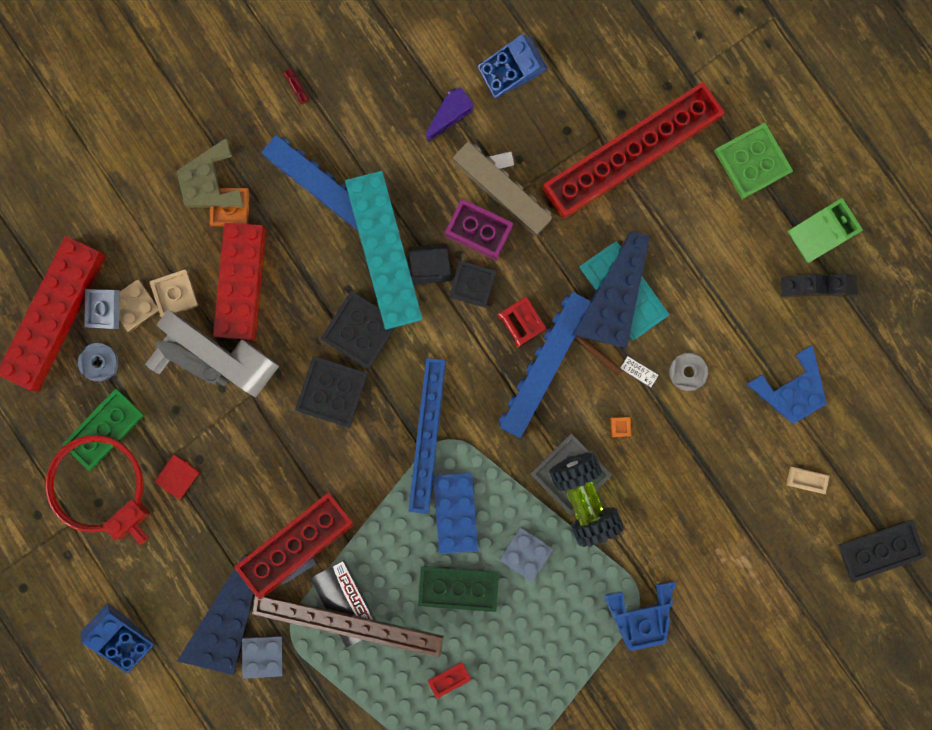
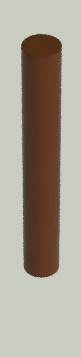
[574,336,622,375]

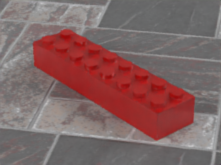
[0,236,106,392]

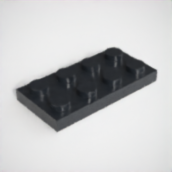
[838,520,926,582]

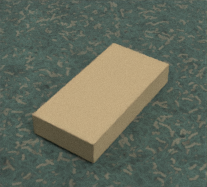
[786,467,830,494]

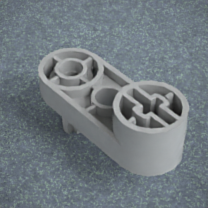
[145,309,279,397]

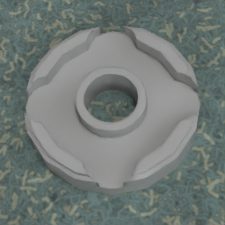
[669,353,708,391]

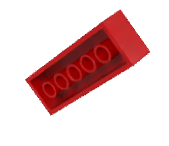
[213,222,266,342]
[234,492,354,599]

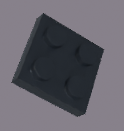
[449,260,496,308]

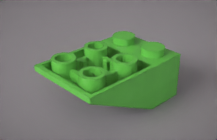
[787,198,863,264]

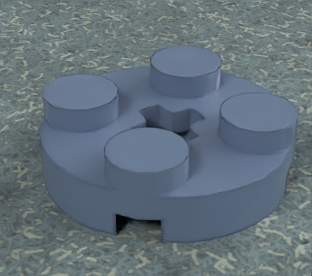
[78,343,119,382]

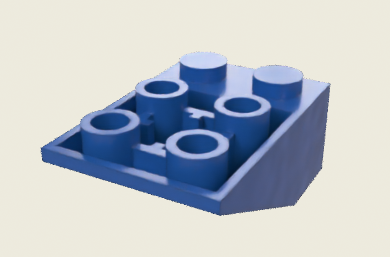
[477,34,548,98]
[81,603,154,674]

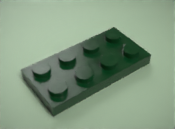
[418,566,499,612]

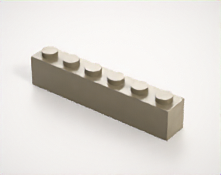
[452,142,552,237]

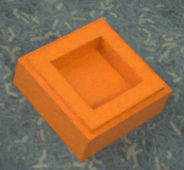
[610,417,631,437]

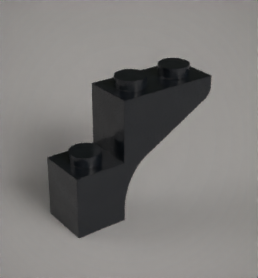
[781,273,857,297]

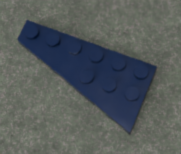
[572,231,650,348]
[177,555,254,675]

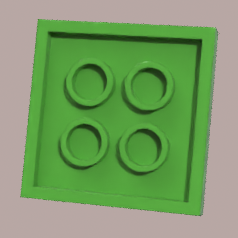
[714,123,793,199]

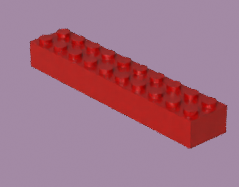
[542,81,725,220]

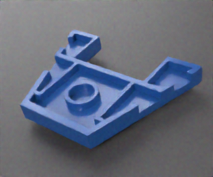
[747,346,827,424]
[604,581,676,651]

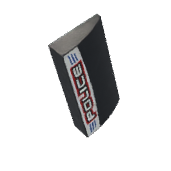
[310,560,376,648]

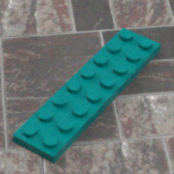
[345,171,423,330]

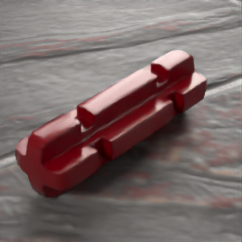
[283,69,309,104]

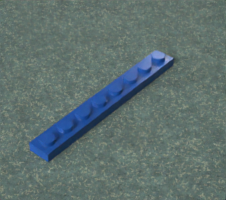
[408,358,446,514]

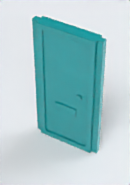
[579,241,670,341]

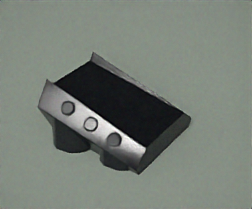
[408,244,452,286]

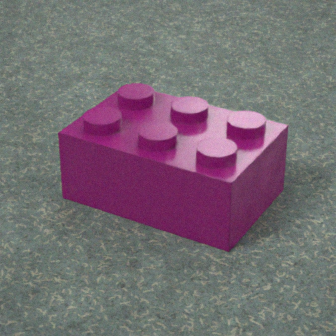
[445,198,513,261]

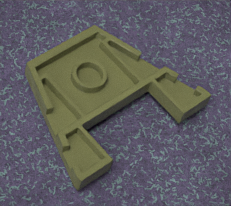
[177,139,245,208]

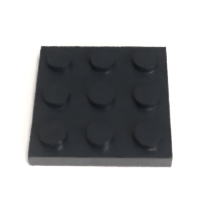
[320,291,396,370]
[295,356,368,428]

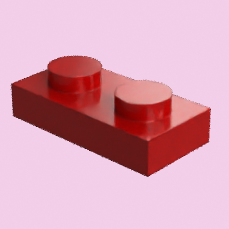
[427,661,471,699]

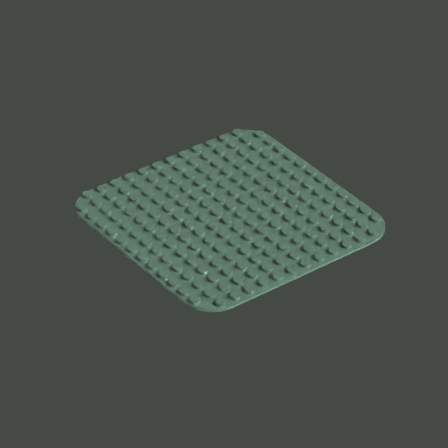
[290,439,640,730]

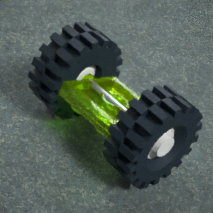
[549,452,624,547]

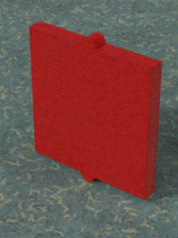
[155,454,200,500]

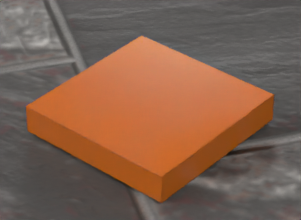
[210,188,249,227]

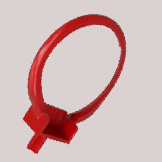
[45,435,151,545]

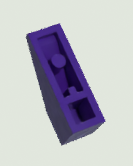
[425,87,474,142]

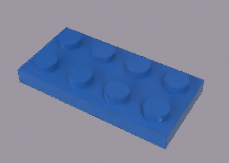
[433,473,478,554]

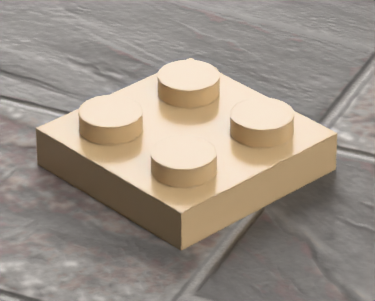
[149,269,199,318]
[119,279,159,333]

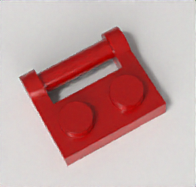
[497,297,546,348]

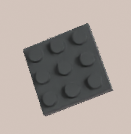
[530,433,612,515]

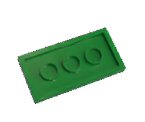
[62,389,145,471]

